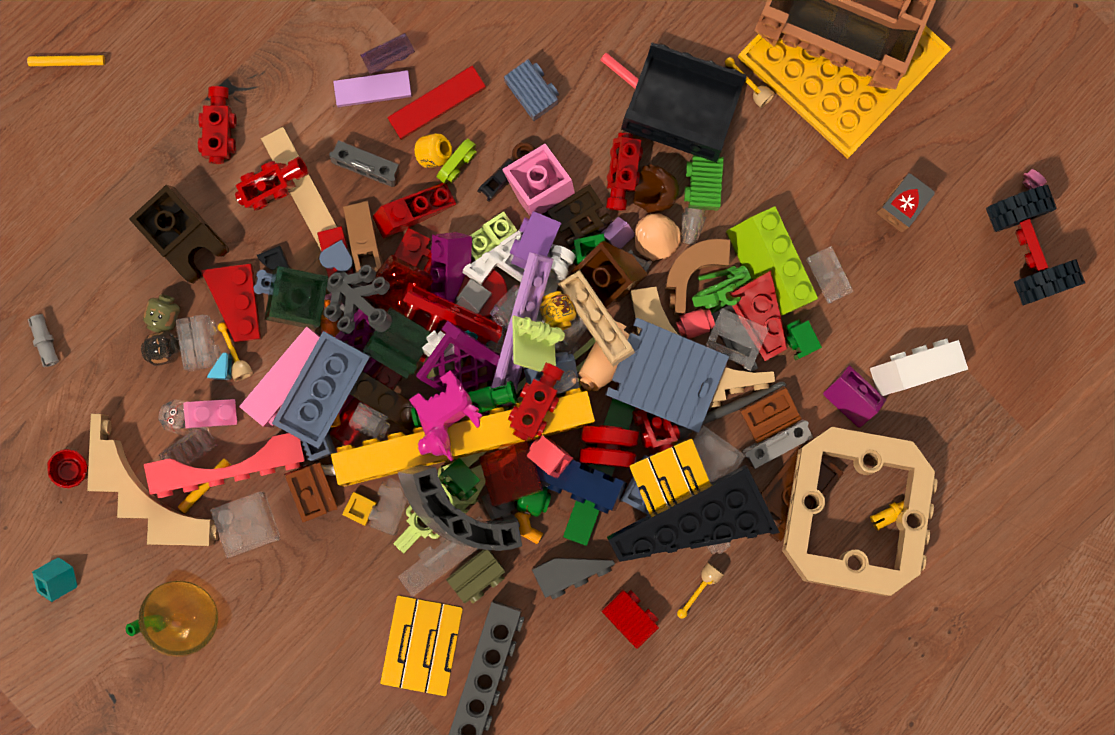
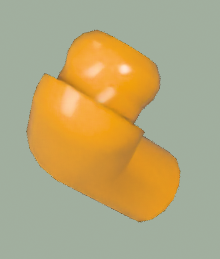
[514,512,543,544]

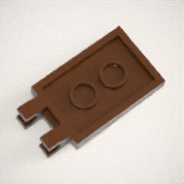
[761,442,843,542]

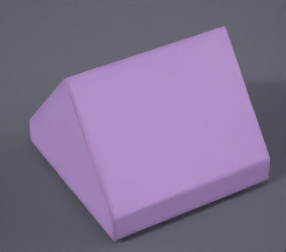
[600,217,635,249]

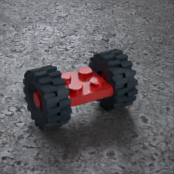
[986,185,1085,306]

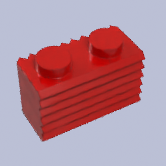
[601,589,659,649]

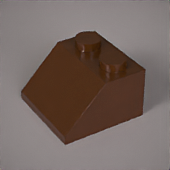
[571,241,648,309]

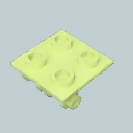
[512,315,565,372]

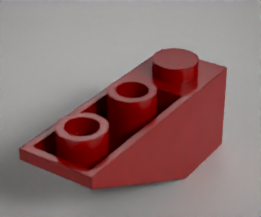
[372,183,456,239]

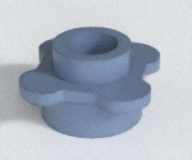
[254,270,281,297]

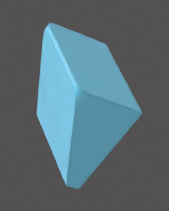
[207,353,233,380]

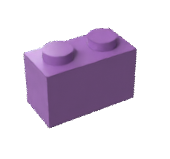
[510,211,561,269]

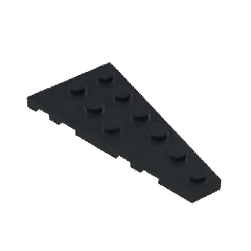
[607,465,780,562]

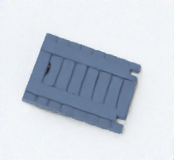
[606,318,729,433]

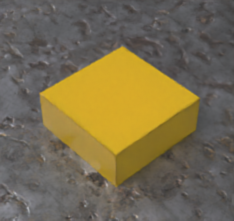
[342,492,377,526]

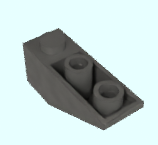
[532,557,615,600]

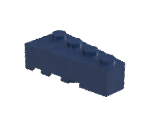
[519,442,627,514]

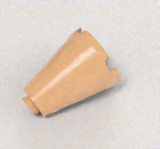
[578,321,635,391]

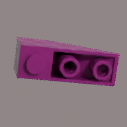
[430,232,472,303]

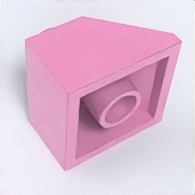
[502,144,575,216]

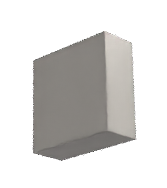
[456,279,492,313]

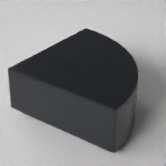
[257,246,291,272]

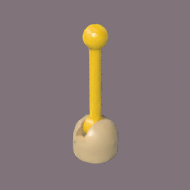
[725,57,775,108]
[217,322,253,382]
[677,562,724,619]

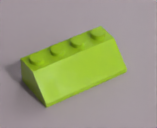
[726,206,818,316]

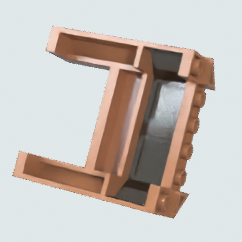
[754,0,936,90]

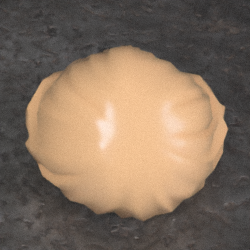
[634,213,682,261]

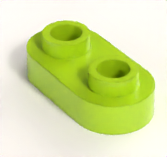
[437,139,477,184]

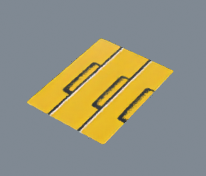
[630,439,710,514]
[380,596,463,696]

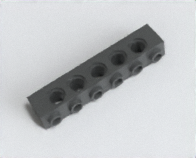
[449,600,525,735]

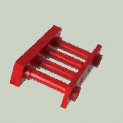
[381,283,502,383]

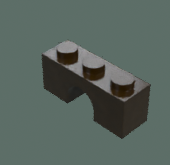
[349,370,415,432]

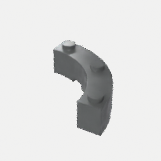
[398,465,522,551]

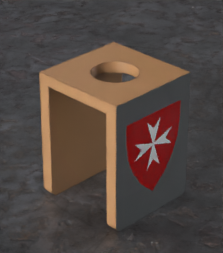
[876,173,935,233]

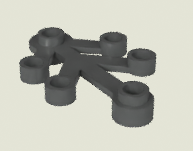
[324,265,392,334]

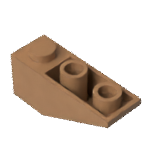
[343,201,386,276]

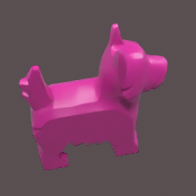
[409,370,482,461]

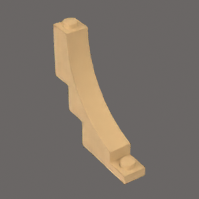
[87,414,219,546]

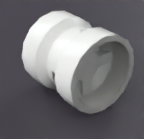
[549,245,576,281]

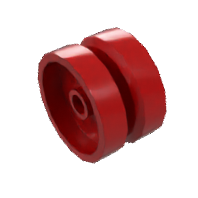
[579,425,639,468]

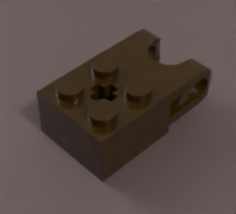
[129,185,229,284]

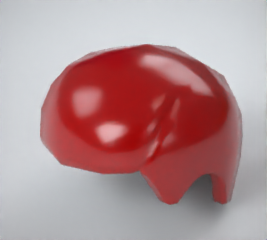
[47,449,88,489]

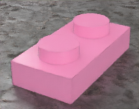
[183,399,237,429]

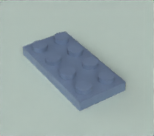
[272,331,370,449]

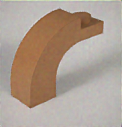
[665,239,730,316]

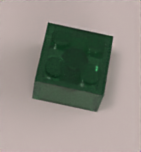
[264,266,328,330]

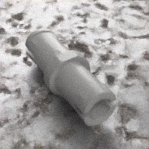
[28,314,59,367]

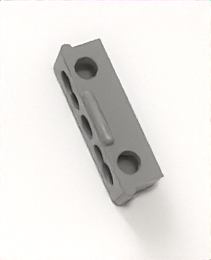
[742,419,813,469]

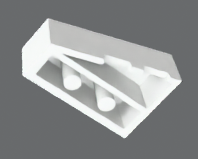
[870,339,968,396]

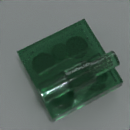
[362,307,432,379]

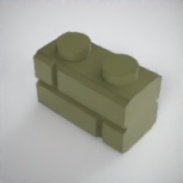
[446,549,506,604]

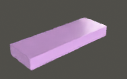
[333,70,412,107]

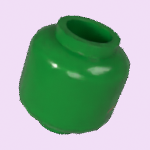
[512,486,551,517]

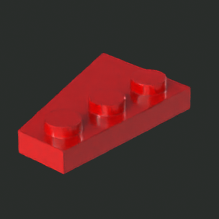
[201,264,261,343]
[730,270,788,361]

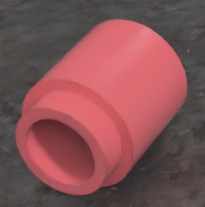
[676,308,715,339]

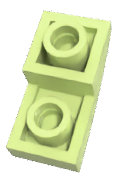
[470,212,518,262]

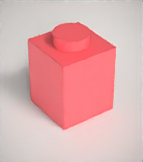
[527,435,573,478]

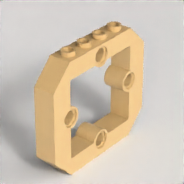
[782,427,937,596]

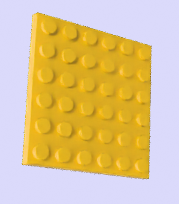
[738,0,951,159]

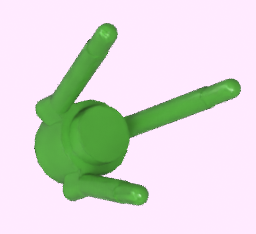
[698,265,752,314]

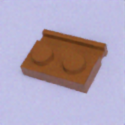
[739,386,802,443]
[284,461,338,522]

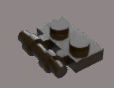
[547,184,612,248]

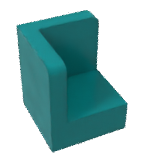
[32,558,77,602]

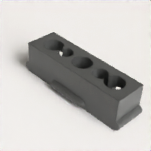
[329,140,400,187]

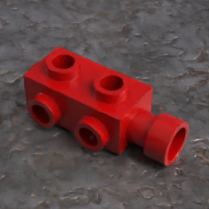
[198,86,237,164]
[606,132,643,211]
[235,157,308,211]
[508,362,564,441]
[632,407,680,456]

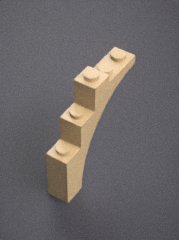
[630,287,775,408]

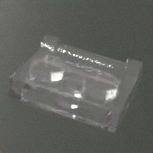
[706,308,769,371]

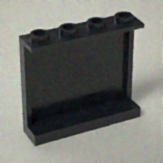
[621,42,747,163]

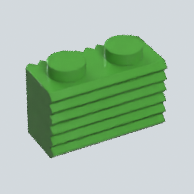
[684,155,724,211]

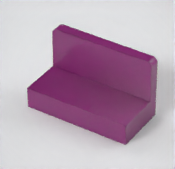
[823,365,886,428]

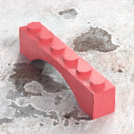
[144,433,305,498]

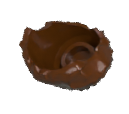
[633,164,679,213]

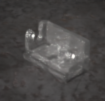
[806,246,854,304]

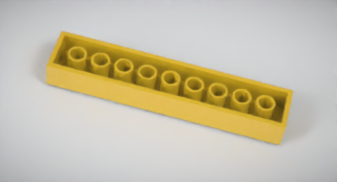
[331,388,595,487]

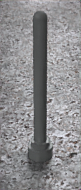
[671,381,787,441]

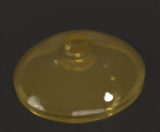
[138,581,218,657]

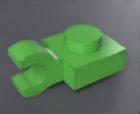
[692,284,741,308]

